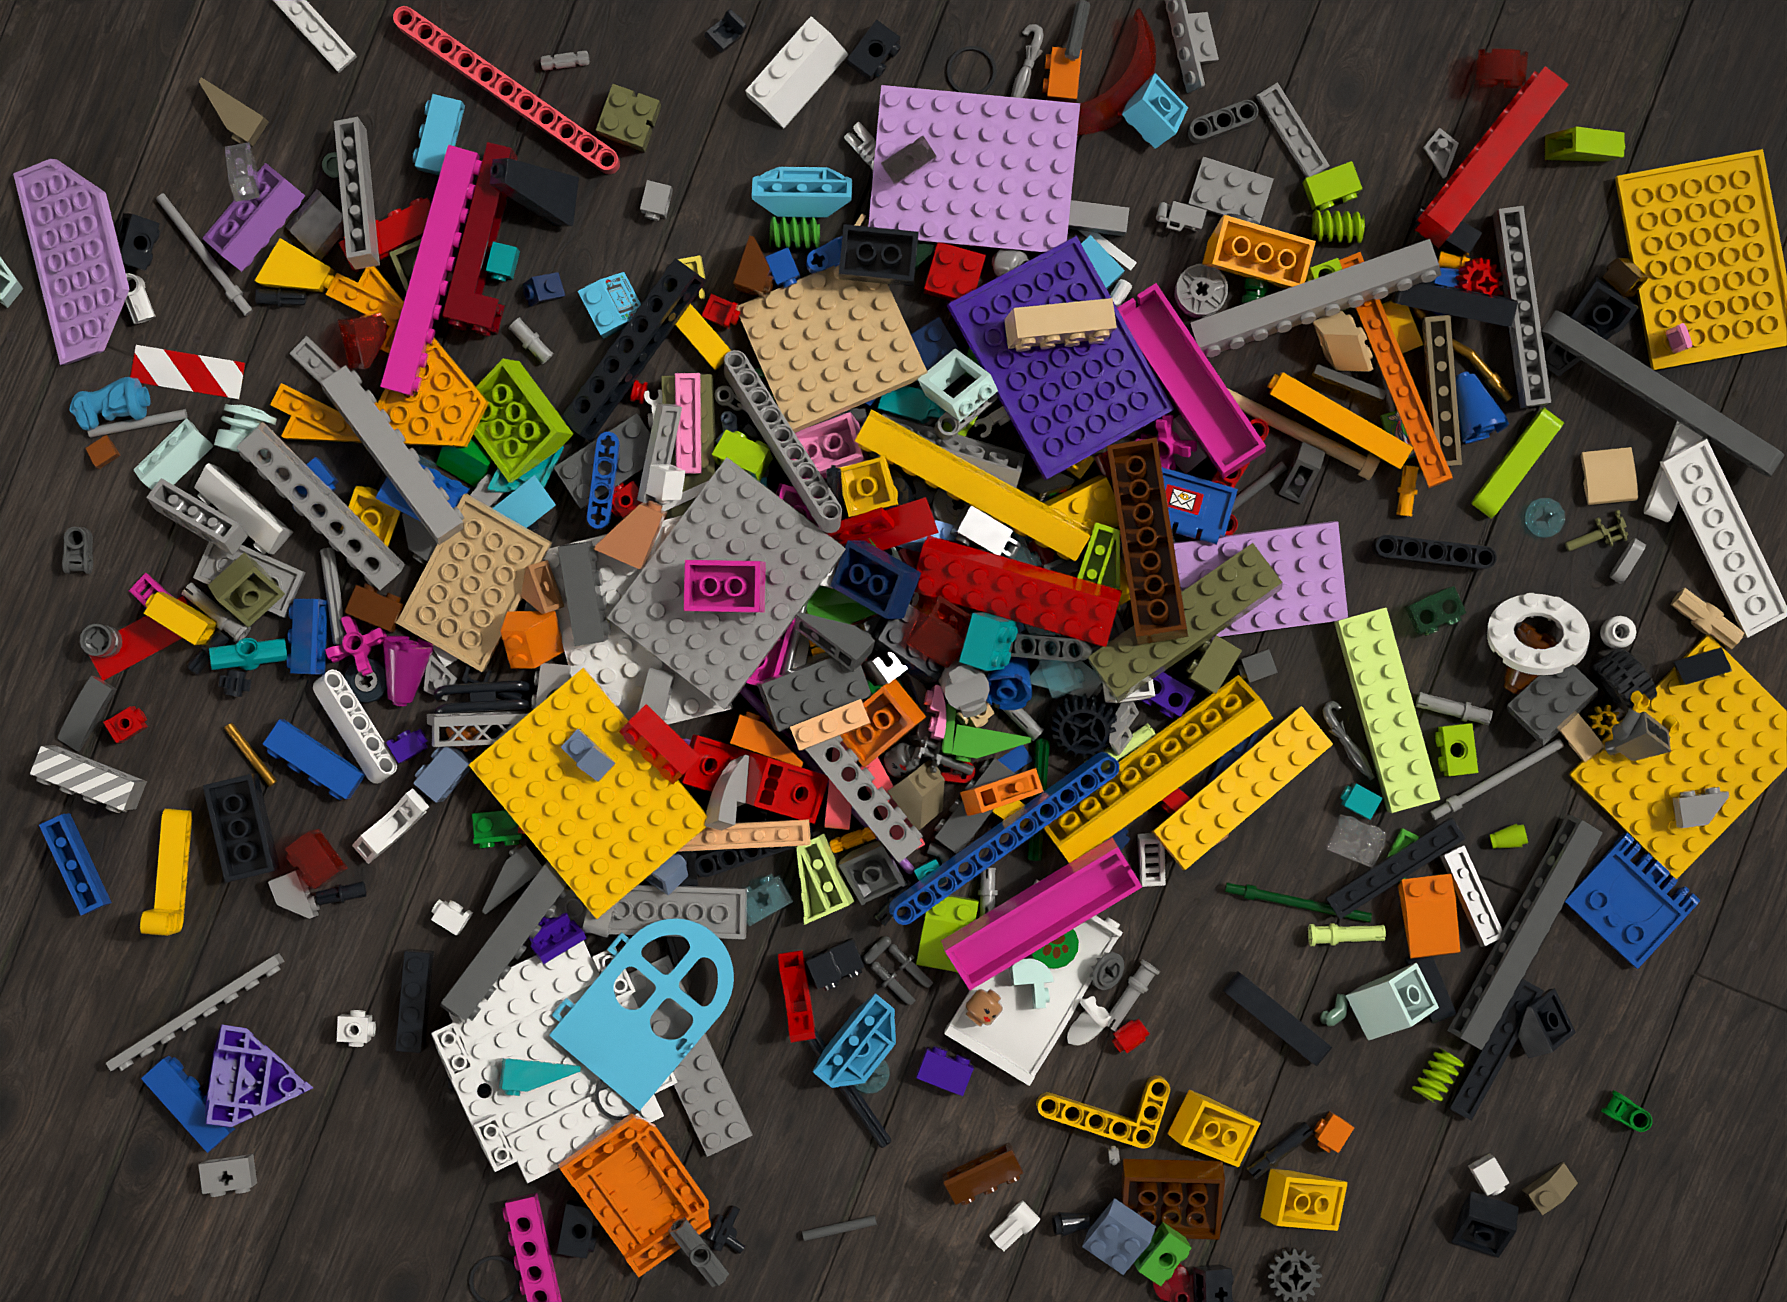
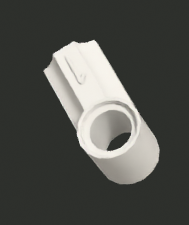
[125,273,156,324]
[989,1200,1040,1251]

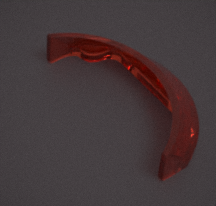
[1027,8,1156,135]

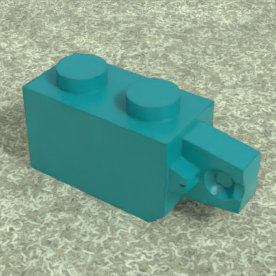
[878,385,946,424]

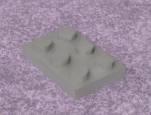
[1188,157,1274,224]

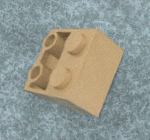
[1313,310,1373,371]

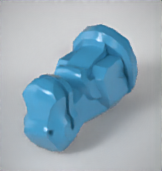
[70,377,150,431]

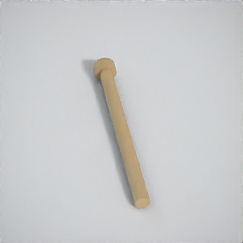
[1227,388,1380,480]

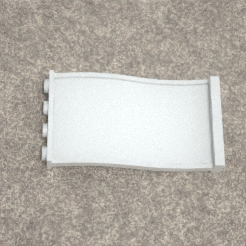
[944,879,1123,1086]

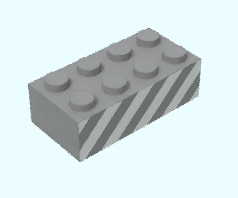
[30,745,147,813]

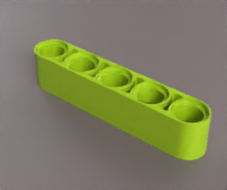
[1471,407,1564,518]

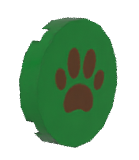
[1032,929,1079,969]

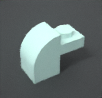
[1010,959,1054,1009]

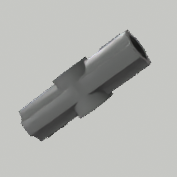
[668,1217,729,1287]

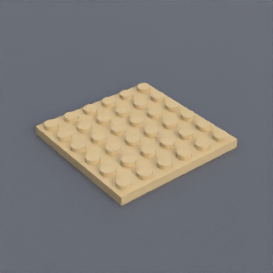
[737,264,928,433]

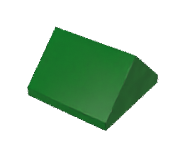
[436,434,494,488]

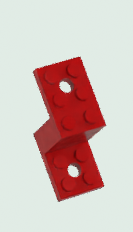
[678,734,829,824]

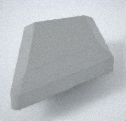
[1423,128,1459,178]
[424,655,457,701]

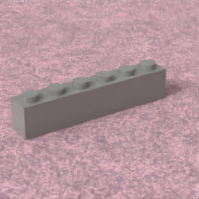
[334,117,380,269]

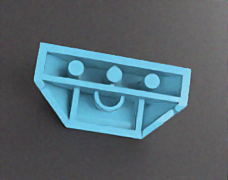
[752,167,852,217]

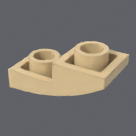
[1559,714,1605,762]

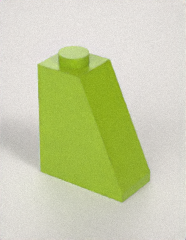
[1545,127,1625,161]

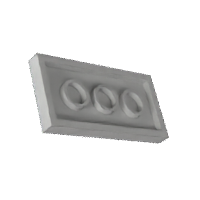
[193,542,306,618]

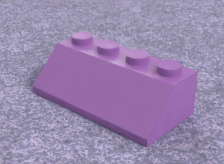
[202,163,305,272]

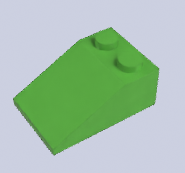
[952,724,1031,762]

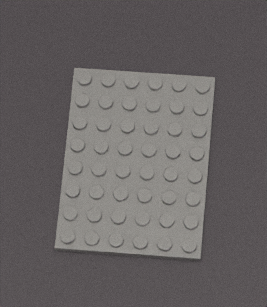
[607,457,846,710]

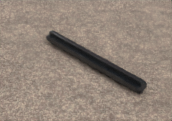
[806,1028,891,1148]

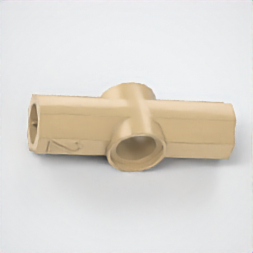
[1670,588,1744,650]

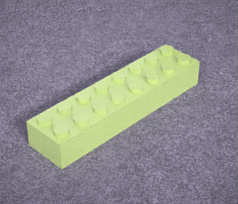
[1334,608,1440,813]

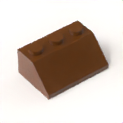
[943,1142,1023,1206]

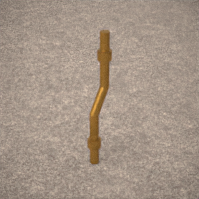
[1410,307,1513,403]

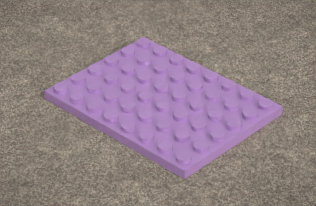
[868,85,1080,253]

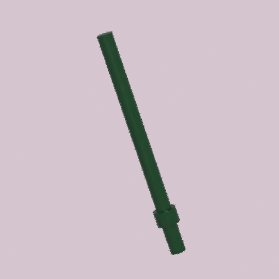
[1225,882,1372,923]

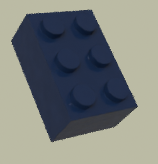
[830,540,921,619]

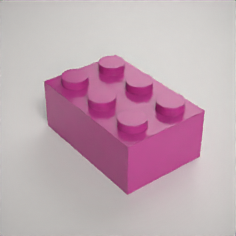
[684,560,766,613]

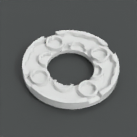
[1487,593,1590,675]

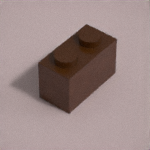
[344,583,405,632]

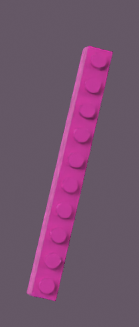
[381,145,482,396]

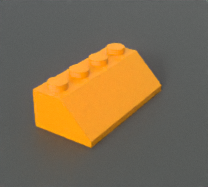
[1202,215,1316,289]

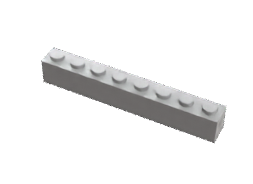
[321,365,464,545]

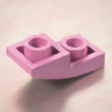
[924,685,946,740]

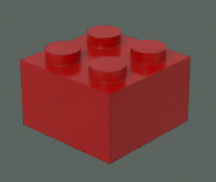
[924,242,986,302]

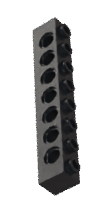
[561,258,707,441]

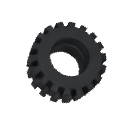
[1593,647,1657,712]

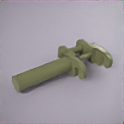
[1565,510,1628,552]

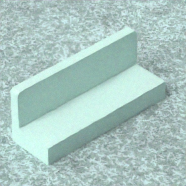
[133,418,213,490]

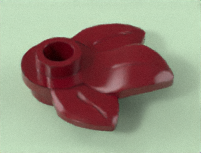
[1153,1263,1194,1302]

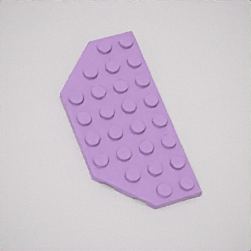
[13,159,130,365]

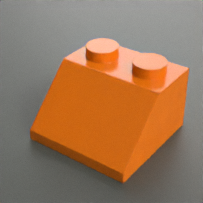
[501,611,564,669]

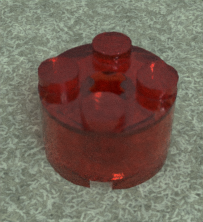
[1476,49,1529,89]

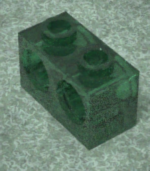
[1405,586,1466,636]

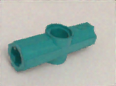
[209,638,287,670]

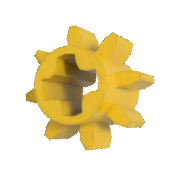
[1588,705,1620,735]

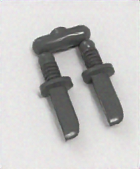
[863,936,933,1005]

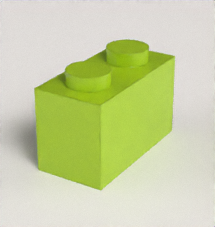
[1302,161,1362,211]
[712,430,773,482]

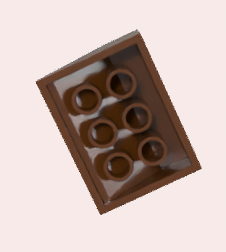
[1121,1159,1225,1240]

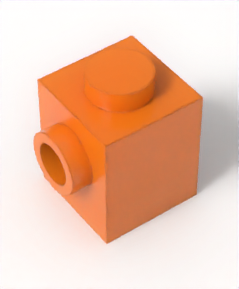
[1314,1111,1354,1153]

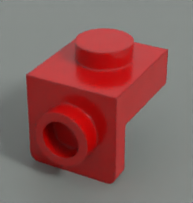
[702,294,741,329]

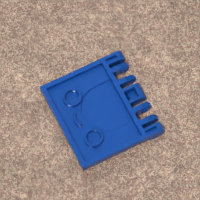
[1565,832,1700,969]

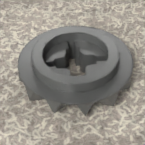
[1090,951,1124,990]

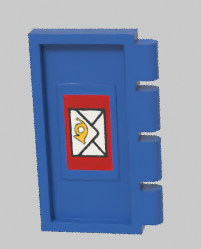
[1162,467,1238,545]

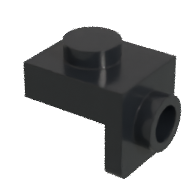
[704,9,747,53]

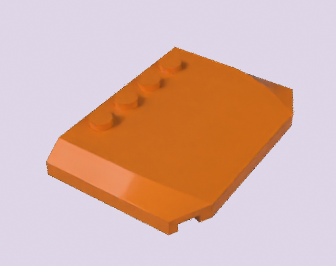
[558,1113,711,1277]

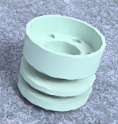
[214,404,277,458]

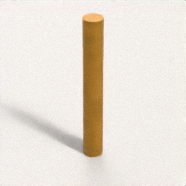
[224,723,277,787]

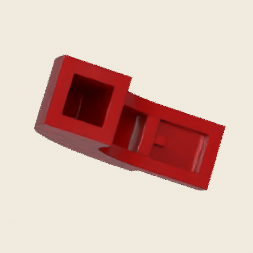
[778,950,816,1042]

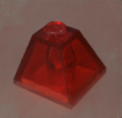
[338,313,387,369]

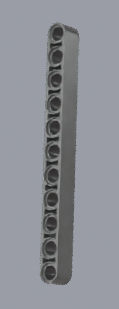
[1541,311,1785,477]

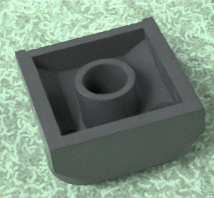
[839,841,906,905]

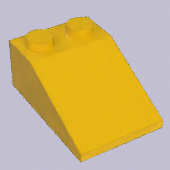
[1167,1090,1260,1167]
[1260,1169,1348,1231]

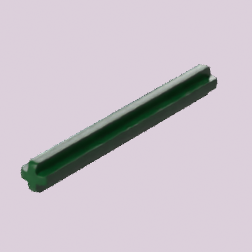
[1028,738,1050,861]

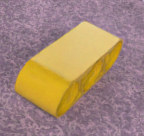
[675,304,731,370]

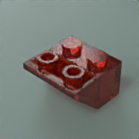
[906,595,972,668]

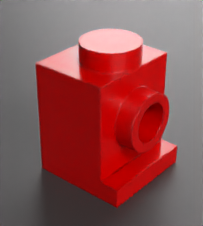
[103,706,148,743]
[1160,788,1191,815]

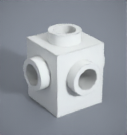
[337,1010,376,1047]

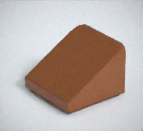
[86,435,121,469]

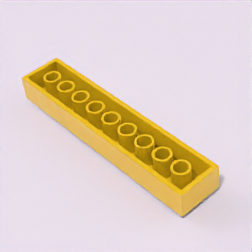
[1043,675,1273,863]

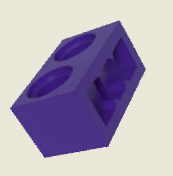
[1141,672,1195,719]

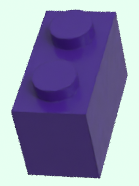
[916,1046,974,1096]

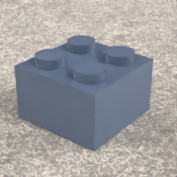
[414,746,473,803]
[1082,1198,1156,1275]

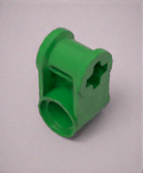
[1601,1090,1652,1132]

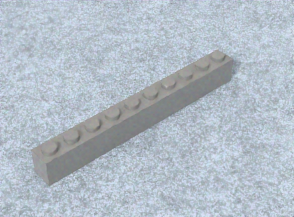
[1191,239,1441,357]

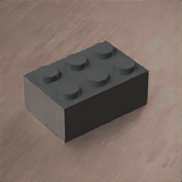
[1508,664,1598,746]

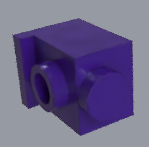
[386,729,428,764]

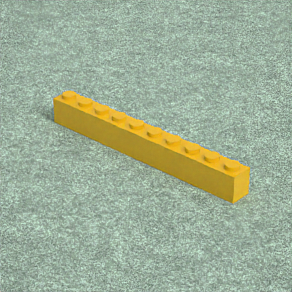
[855,409,1092,561]

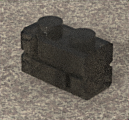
[881,136,937,186]

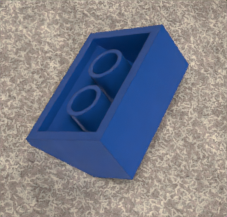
[376,462,470,521]
[287,599,328,675]

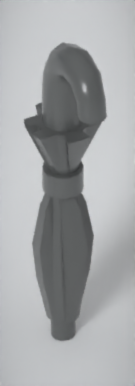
[1322,701,1375,780]

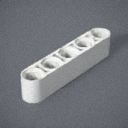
[1644,421,1703,522]
[313,669,397,784]

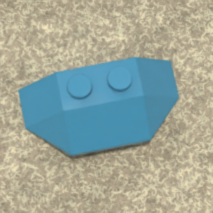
[812,993,896,1088]

